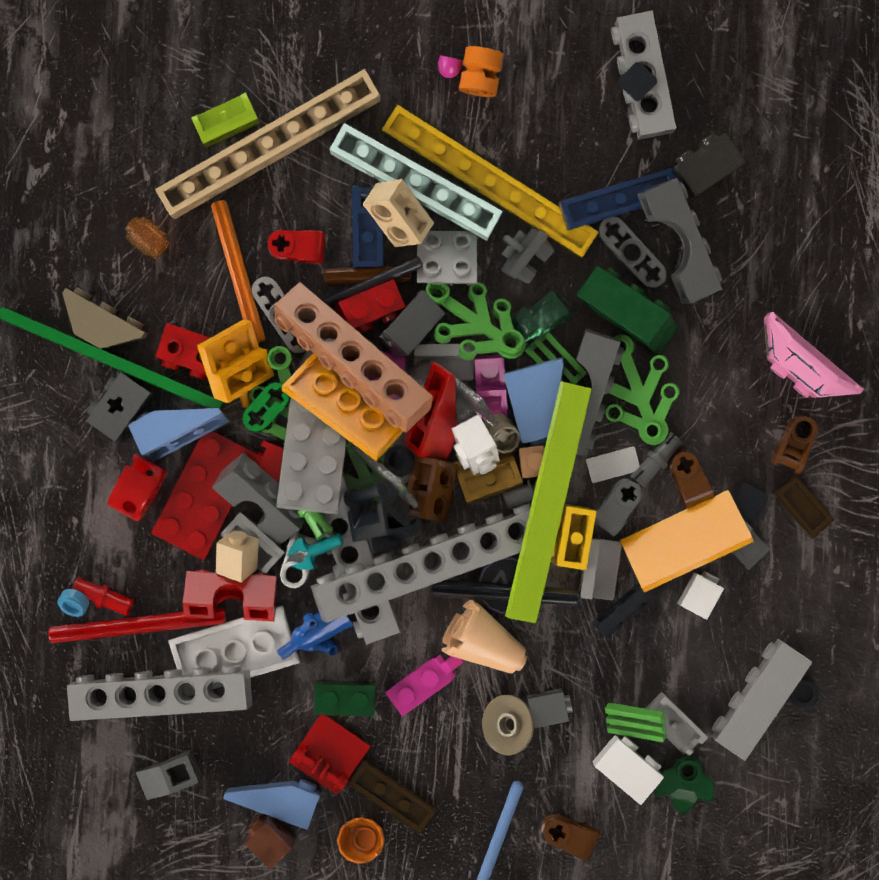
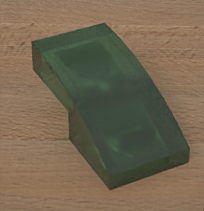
[511,290,572,346]

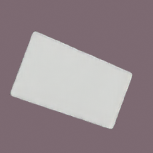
[586,446,640,483]

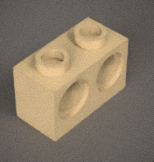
[363,179,434,247]

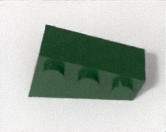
[577,266,678,356]

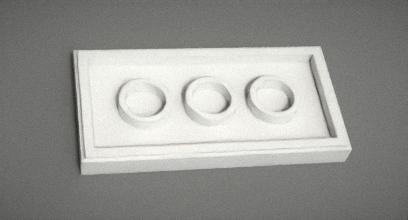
[168,605,300,697]

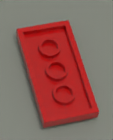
[151,431,258,560]

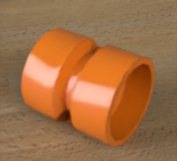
[459,46,503,97]

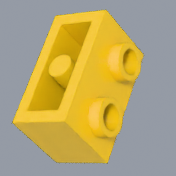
[551,504,597,570]

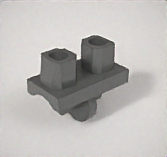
[500,227,554,283]

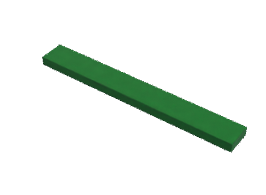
[0,307,226,411]

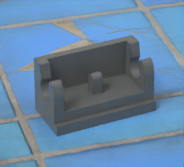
[379,290,445,359]

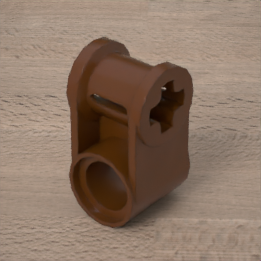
[771,415,818,475]
[668,450,714,509]
[541,813,601,861]

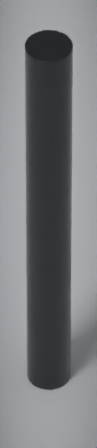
[322,256,423,308]

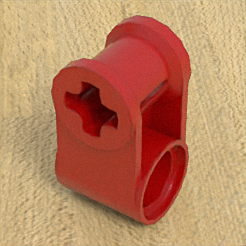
[268,230,326,264]

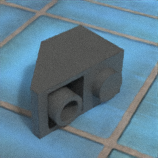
[136,749,203,800]

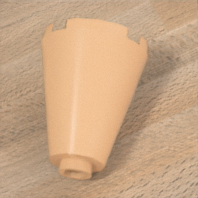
[442,600,527,674]

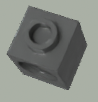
[526,688,573,728]

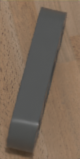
[598,217,666,289]

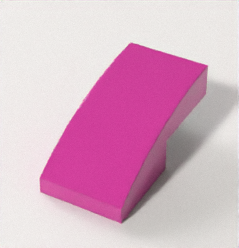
[474,354,508,420]

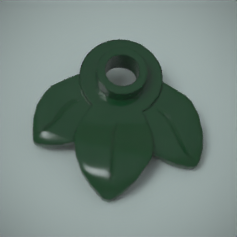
[654,755,714,815]

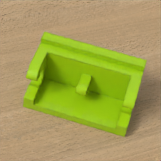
[192,92,260,148]

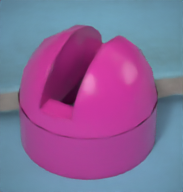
[438,55,463,78]

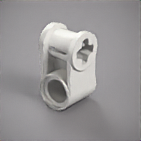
[280,532,322,588]

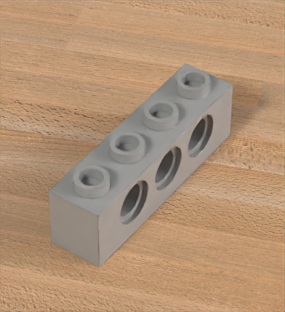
[611,10,676,140]

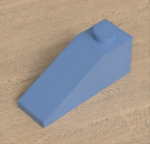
[128,408,230,462]
[223,779,321,830]

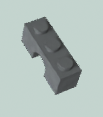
[212,453,305,546]

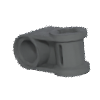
[595,478,642,536]

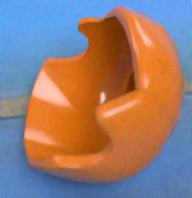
[337,817,385,863]

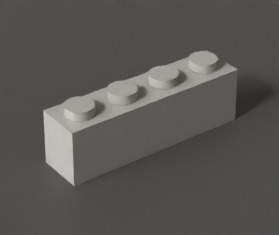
[711,639,812,761]

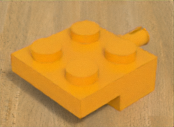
[197,319,274,408]

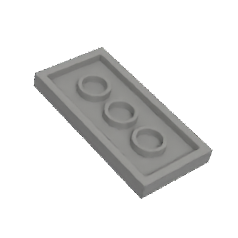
[276,398,347,514]

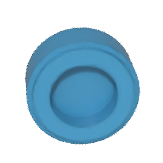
[58,589,90,617]

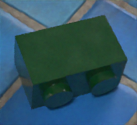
[314,680,376,716]

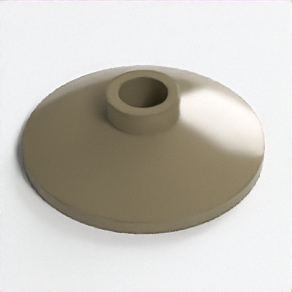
[482,695,534,755]

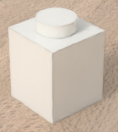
[677,571,724,620]

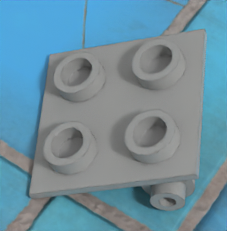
[417,231,477,286]

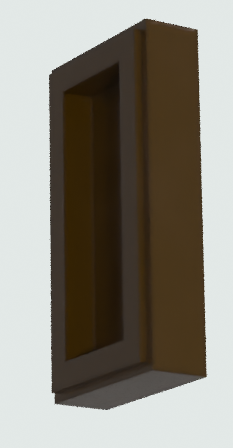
[772,474,835,539]

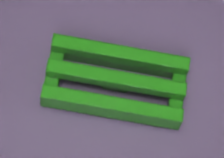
[525,330,587,384]
[605,703,667,742]

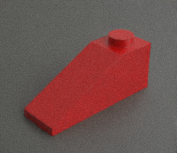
[403,362,457,459]

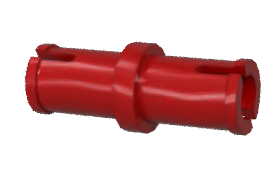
[72,577,134,617]

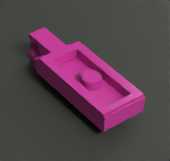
[385,655,464,717]

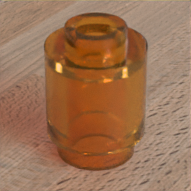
[125,216,170,259]

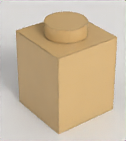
[216,530,259,582]

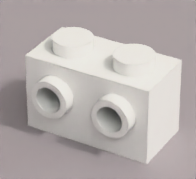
[452,414,500,475]
[593,735,664,805]

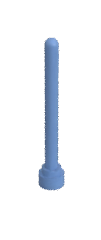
[477,781,523,880]

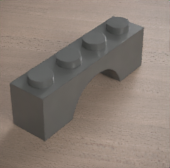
[637,178,722,304]
[576,329,624,456]

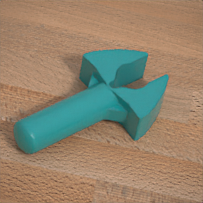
[287,534,344,570]

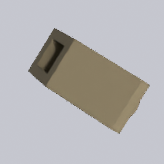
[63,287,148,350]

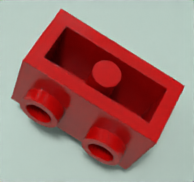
[335,279,405,334]
[155,323,210,380]

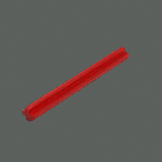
[48,607,226,643]

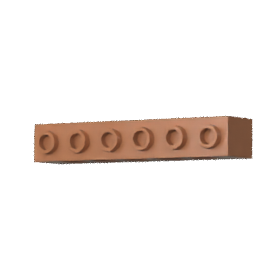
[274,282,433,433]

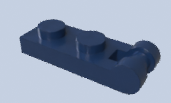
[352,184,384,268]

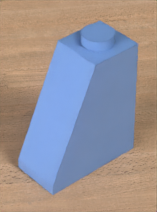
[504,357,565,447]

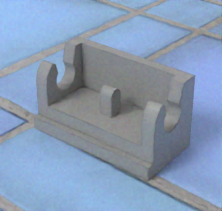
[220,511,286,574]
[645,692,708,755]

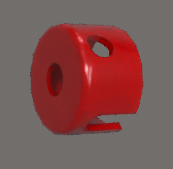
[107,453,167,522]

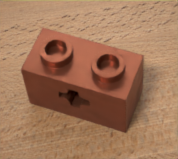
[245,813,296,869]

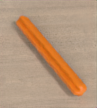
[211,200,265,343]

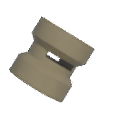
[484,413,520,453]

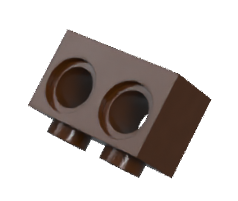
[405,455,458,523]

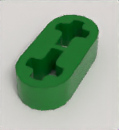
[243,382,291,432]

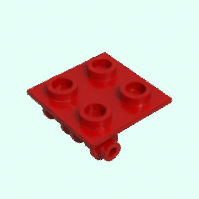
[288,715,371,795]

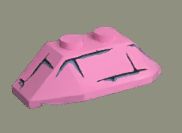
[764,312,864,398]

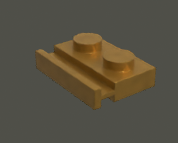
[454,452,524,505]

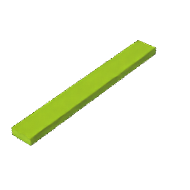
[505,381,592,623]

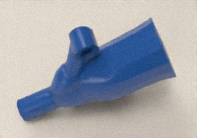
[276,612,354,660]

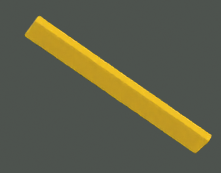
[382,105,598,258]

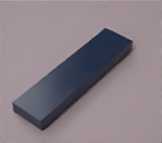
[558,168,675,231]

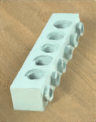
[329,123,503,241]

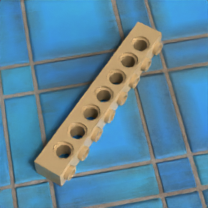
[155,69,381,219]

